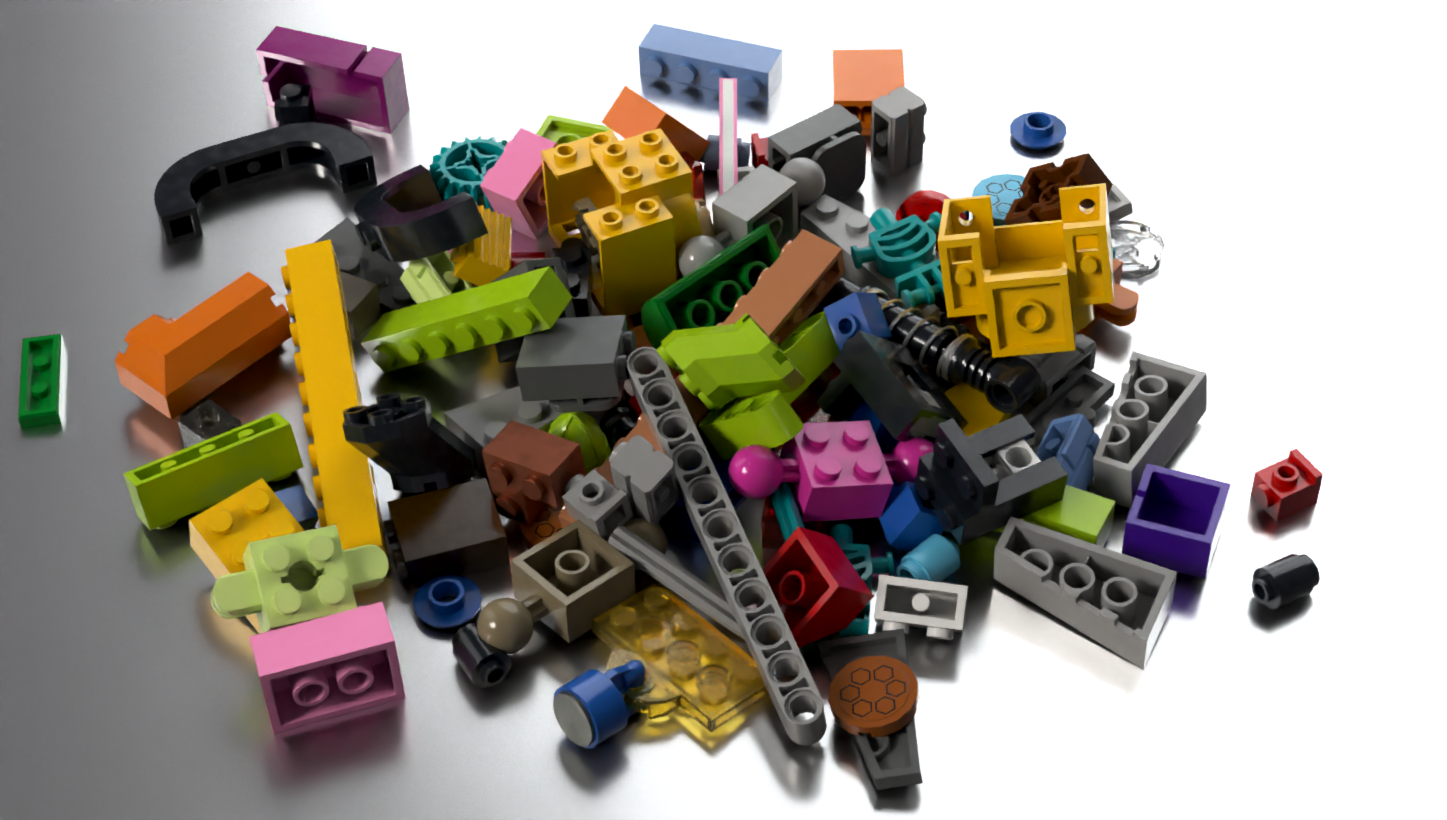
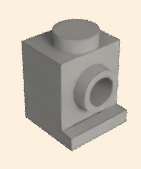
[562,469,633,541]

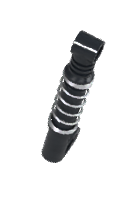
[806,276,1041,414]

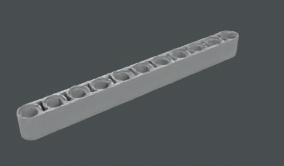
[627,347,827,745]

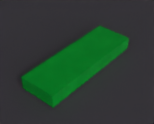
[18,334,64,429]

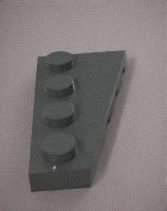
[314,217,417,314]
[816,628,923,790]

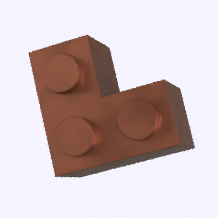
[481,420,586,525]

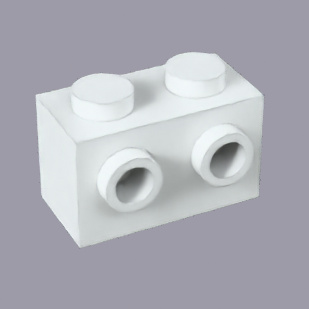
[874,574,968,640]

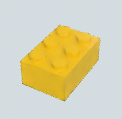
[189,478,305,634]

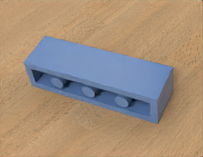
[638,23,783,102]

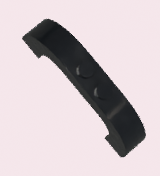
[154,122,377,246]
[354,164,488,262]

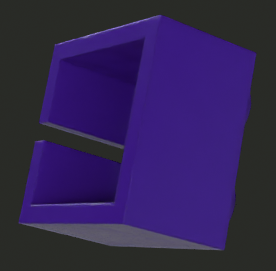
[1122,463,1231,579]

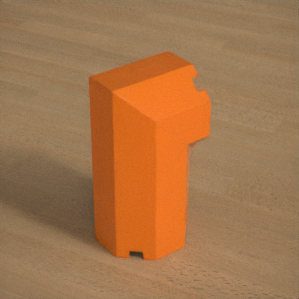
[115,271,292,420]

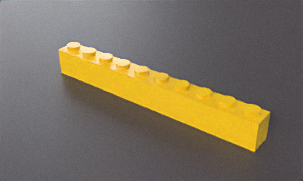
[281,239,391,570]

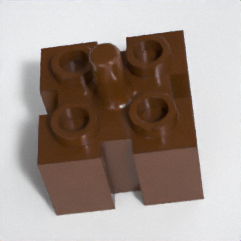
[1004,153,1113,225]

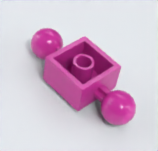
[728,420,934,522]

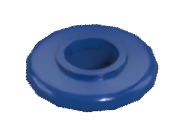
[1010,111,1067,149]
[413,575,482,629]

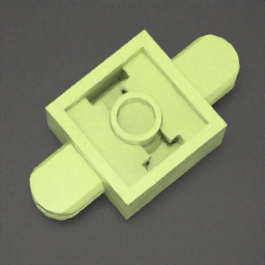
[210,525,389,633]

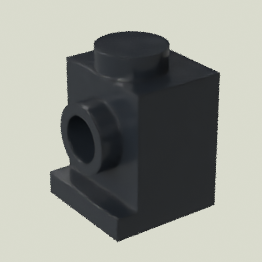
[274,84,317,126]

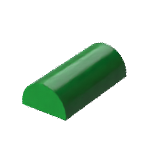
[641,224,781,349]

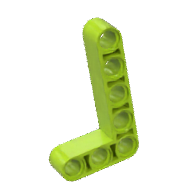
[698,311,840,461]

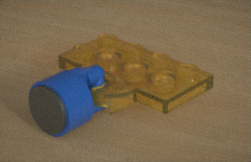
[553,582,769,749]

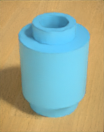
[896,534,960,582]

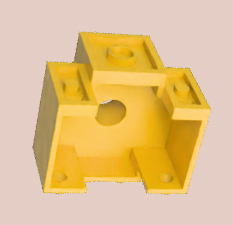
[541,128,702,317]
[937,183,1114,358]

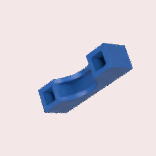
[847,401,944,551]

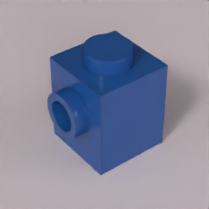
[823,292,892,352]

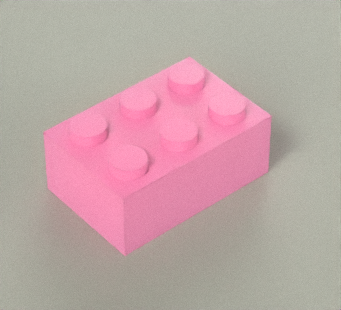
[249,601,405,734]

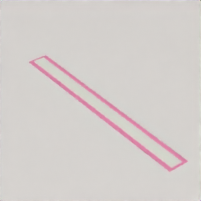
[719,78,738,195]

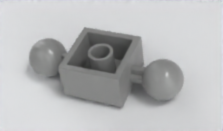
[678,157,826,276]

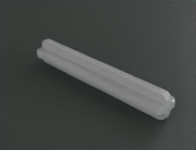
[608,525,745,640]

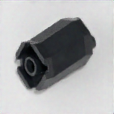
[342,392,478,494]

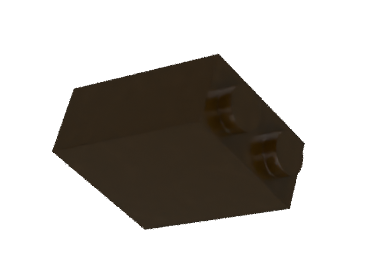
[383,478,510,590]

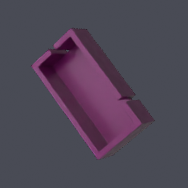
[256,26,410,134]

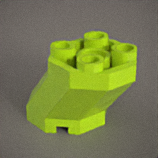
[656,313,807,411]

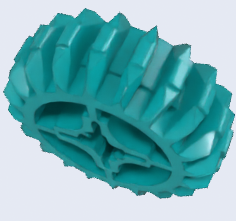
[429,136,508,212]

